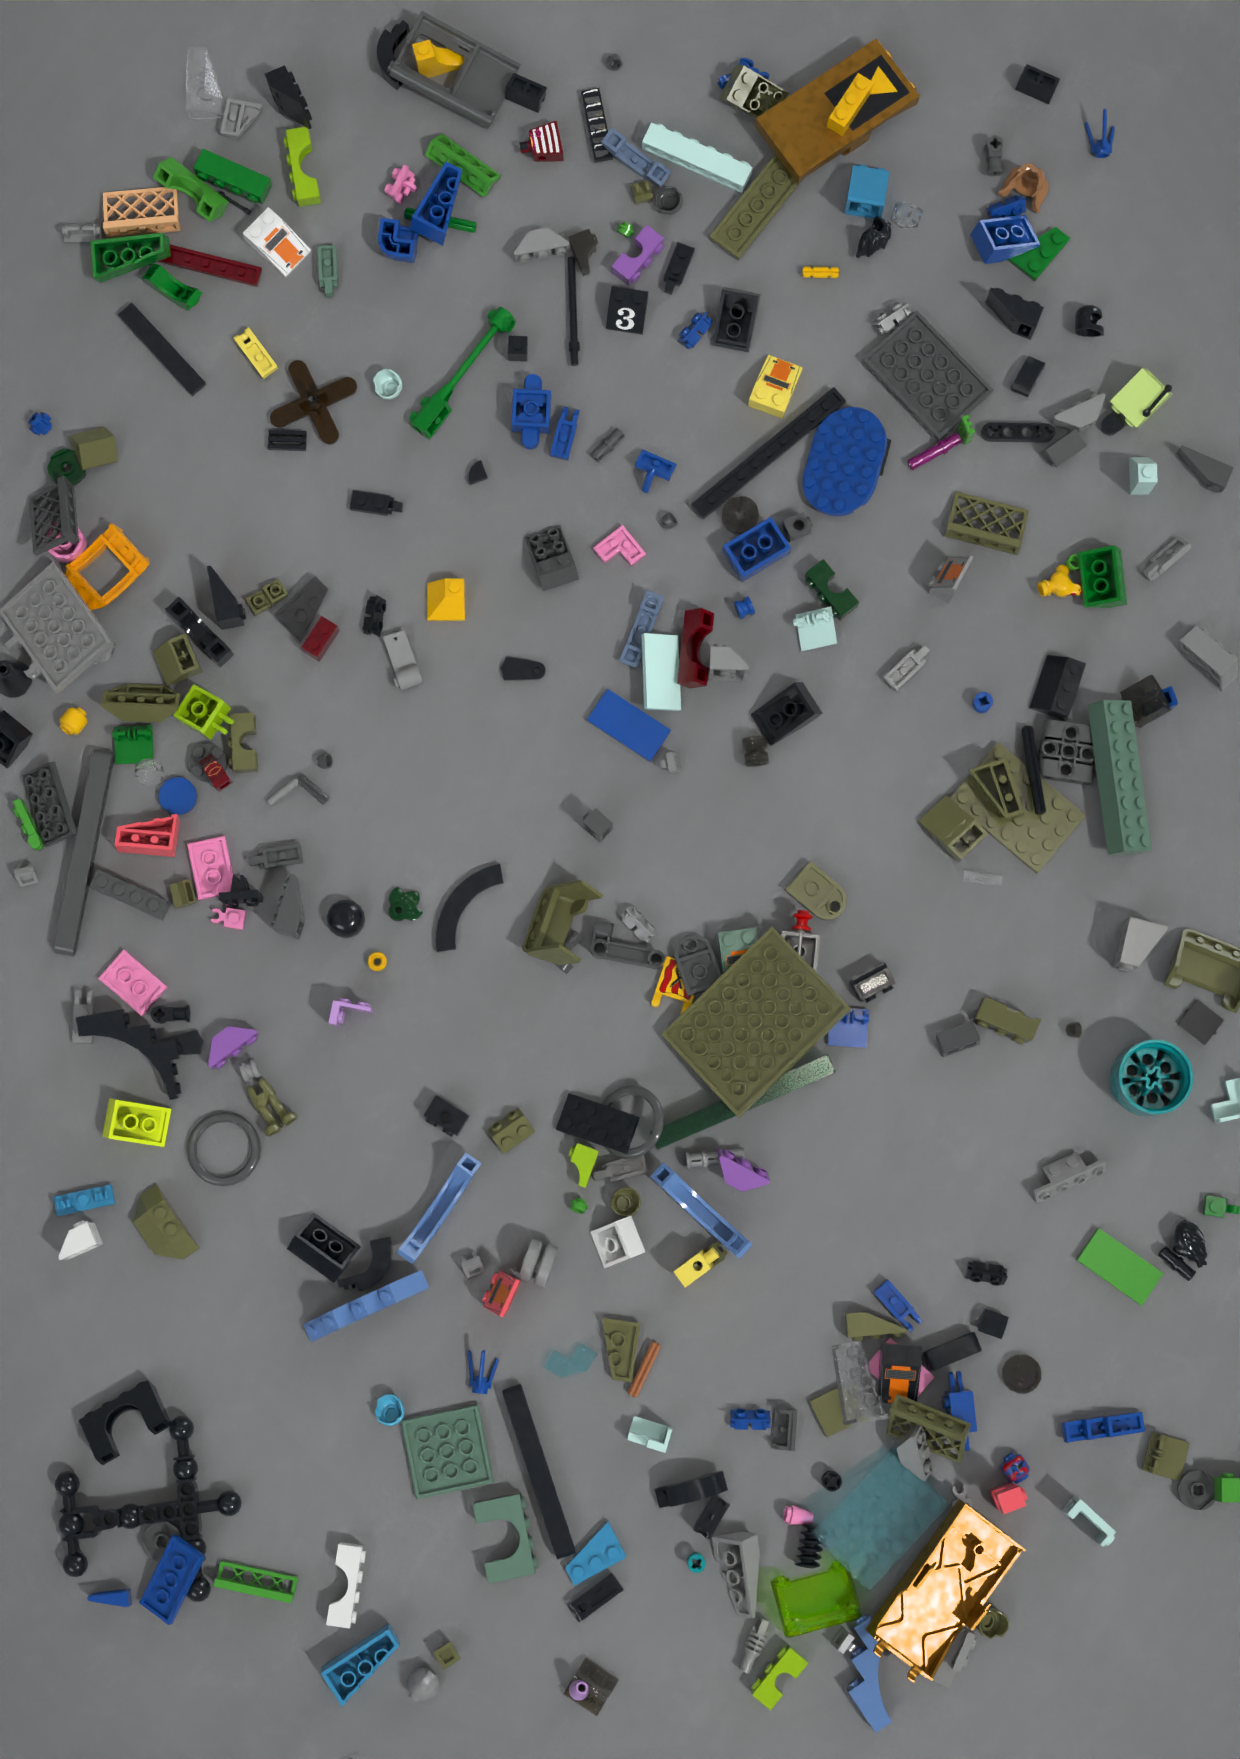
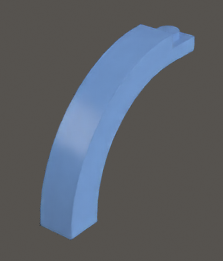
[397,1153,482,1264]
[650,1162,753,1259]

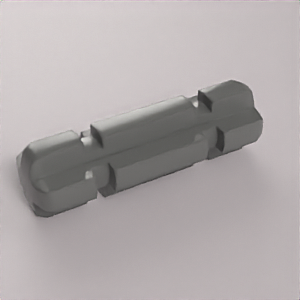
[297,774,329,805]

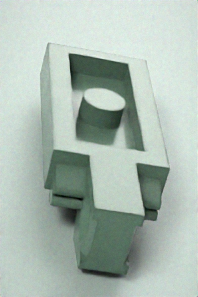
[317,245,338,298]

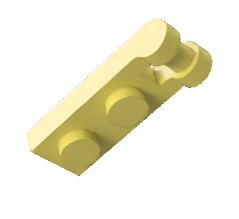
[233,327,279,379]

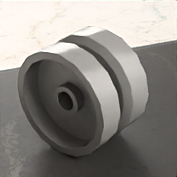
[518,1239,558,1288]

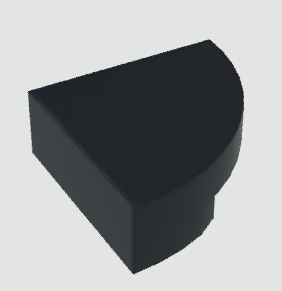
[469,460,488,485]

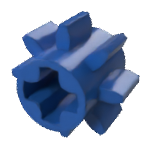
[29,412,52,436]

